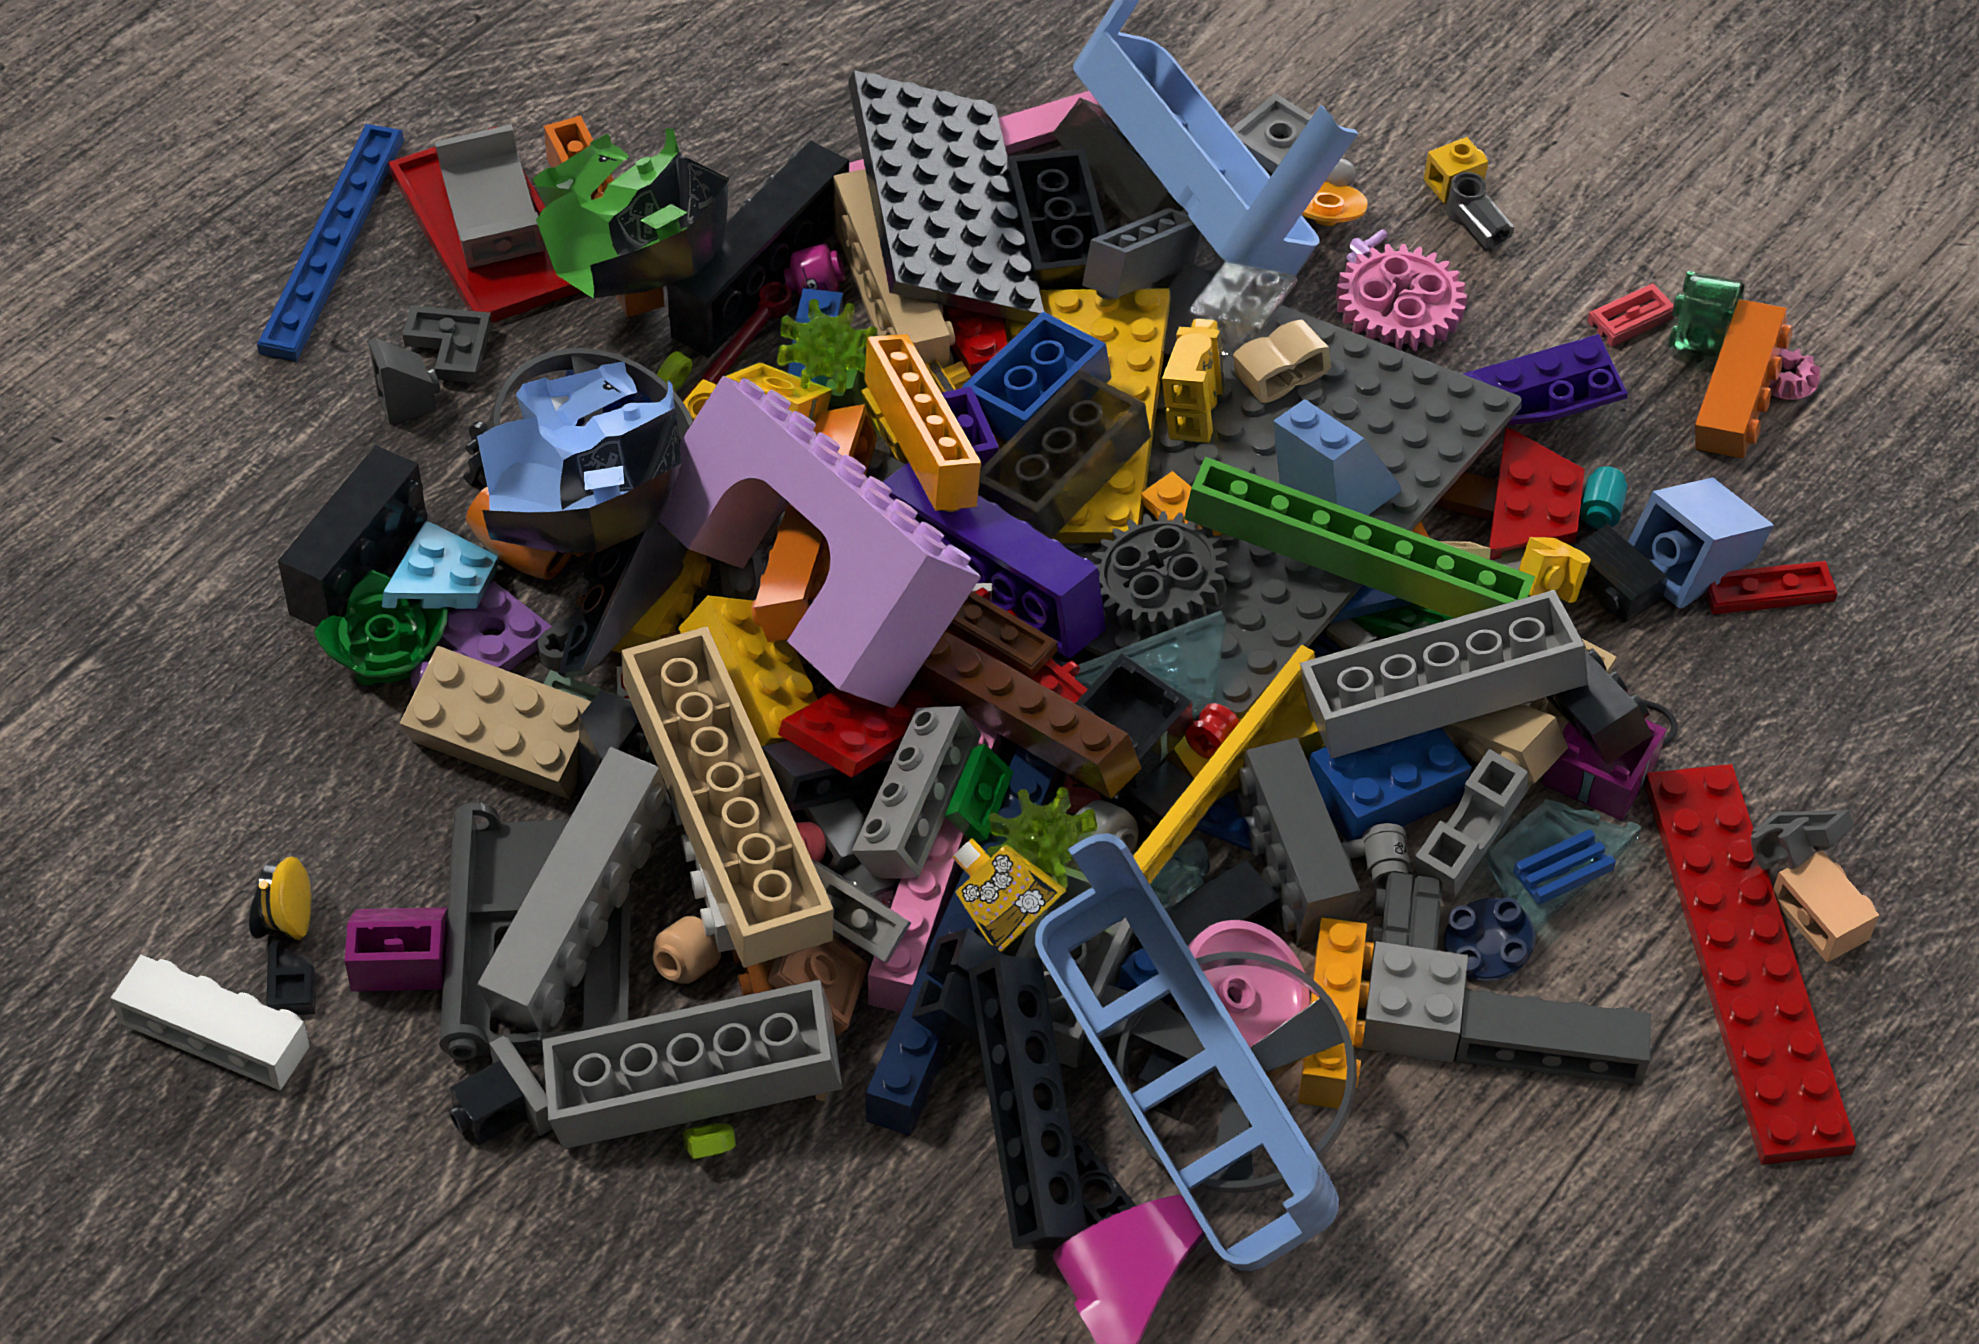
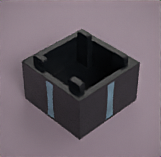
[1075,653,1192,789]

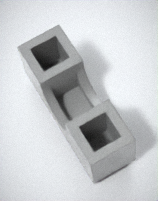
[1415,749,1528,898]

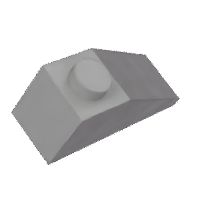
[811,859,911,963]

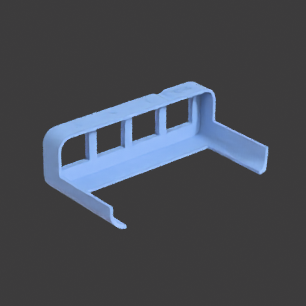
[1073,0,1358,279]
[1035,833,1339,1271]

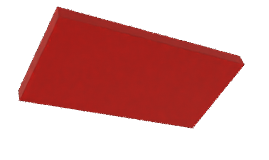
[388,126,583,323]

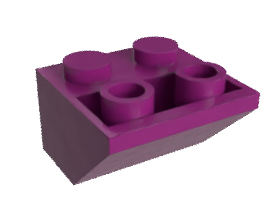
[344,907,448,992]

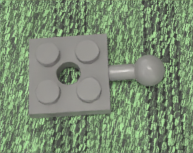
[1231,93,1356,186]

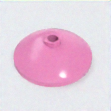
[1188,920,1310,1047]

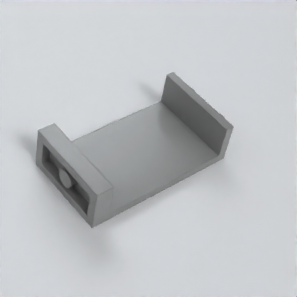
[435,124,545,268]

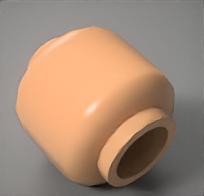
[653,916,721,984]

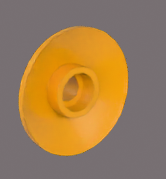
[1302,181,1368,226]

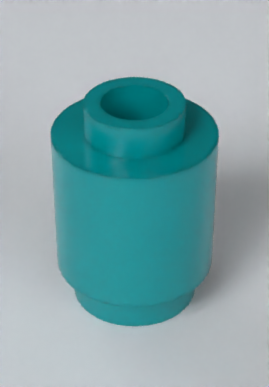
[1579,466,1628,529]

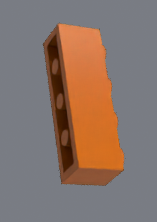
[1695,299,1793,459]

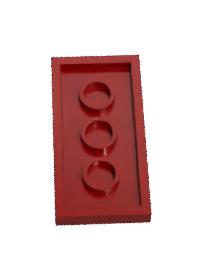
[778,686,944,778]

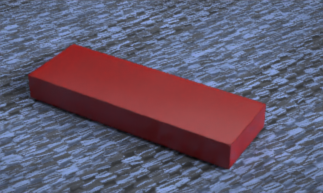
[1705,561,1838,614]

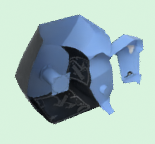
[477,362,681,553]

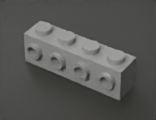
[852,706,982,878]

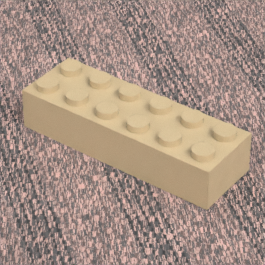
[833,169,955,369]

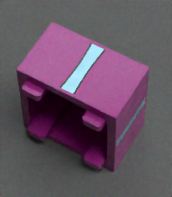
[1542,719,1667,821]

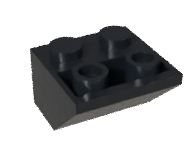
[577,691,649,795]

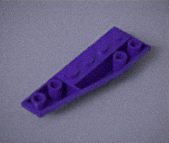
[1463,334,1628,425]

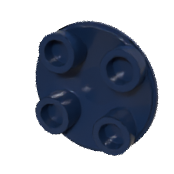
[1444,897,1535,981]

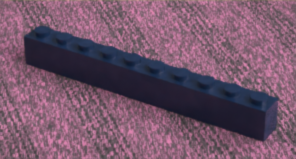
[866,746,1065,1136]

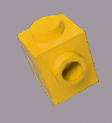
[1423,137,1488,204]

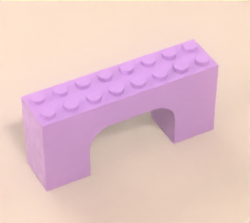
[659,376,981,708]

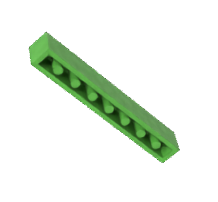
[1184,457,1535,618]

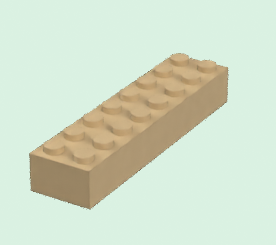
[621,626,834,968]

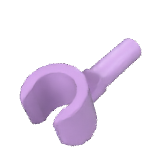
[1346,230,1387,263]

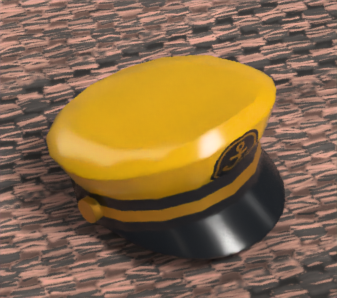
[249,856,312,940]

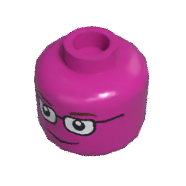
[784,244,846,297]

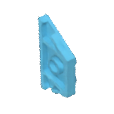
[382,521,498,609]

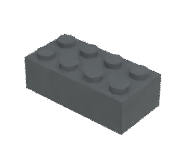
[1233,738,1360,947]

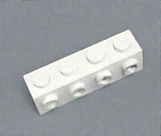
[111,955,310,1091]

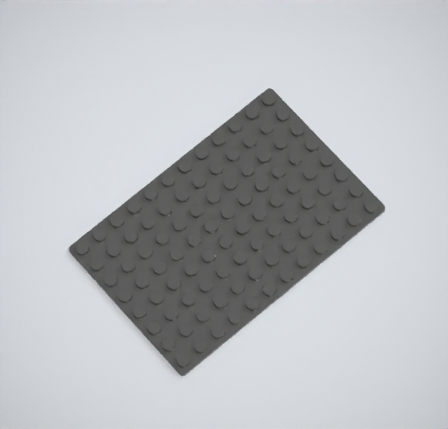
[1061,295,1522,718]

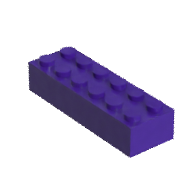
[883,462,1106,659]

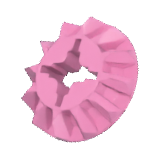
[1768,348,1821,400]

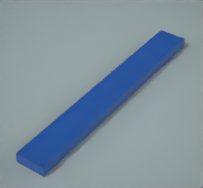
[257,123,404,361]

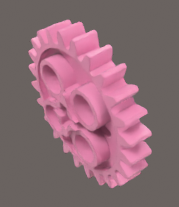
[1336,244,1467,351]

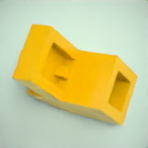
[1519,537,1591,603]

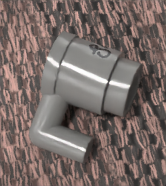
[1341,823,1410,889]

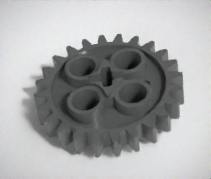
[1092,511,1230,634]

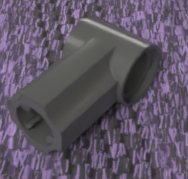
[1446,172,1514,251]

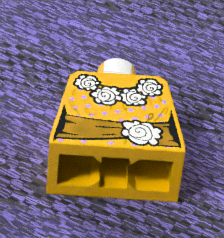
[952,838,1066,952]

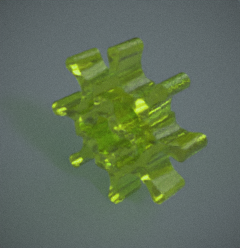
[777,299,878,393]
[987,787,1098,889]

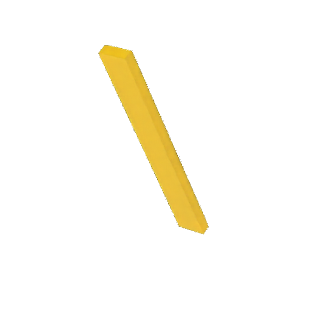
[1133,644,1315,884]

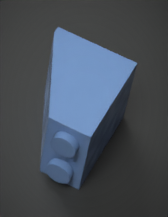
[1273,399,1401,515]
[1628,477,1774,608]

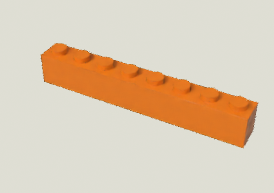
[752,404,878,642]

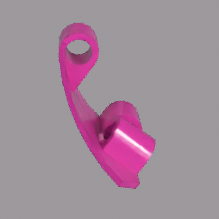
[1052,1194,1206,1344]

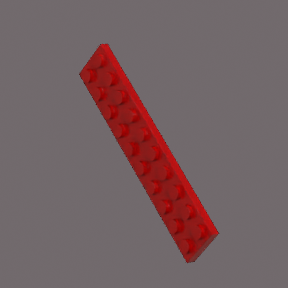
[1644,764,1857,1165]

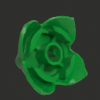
[314,570,448,685]

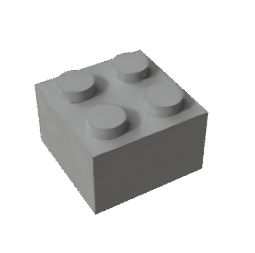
[1360,941,1468,1063]

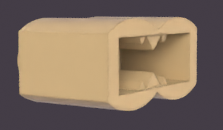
[1233,320,1331,403]

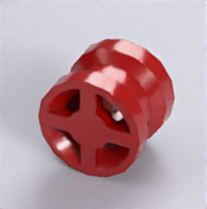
[1185,703,1240,760]

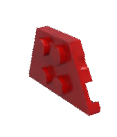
[1489,428,1585,560]

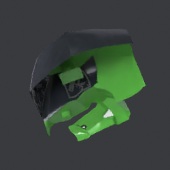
[533,128,729,298]

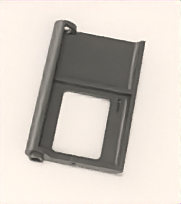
[439,803,632,1060]

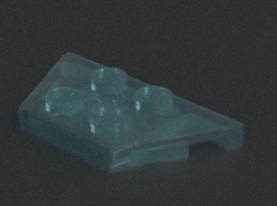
[1075,610,1226,717]
[1486,799,1641,933]

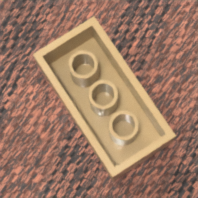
[399,646,592,800]

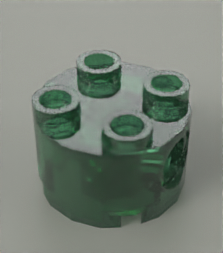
[1668,270,1745,358]

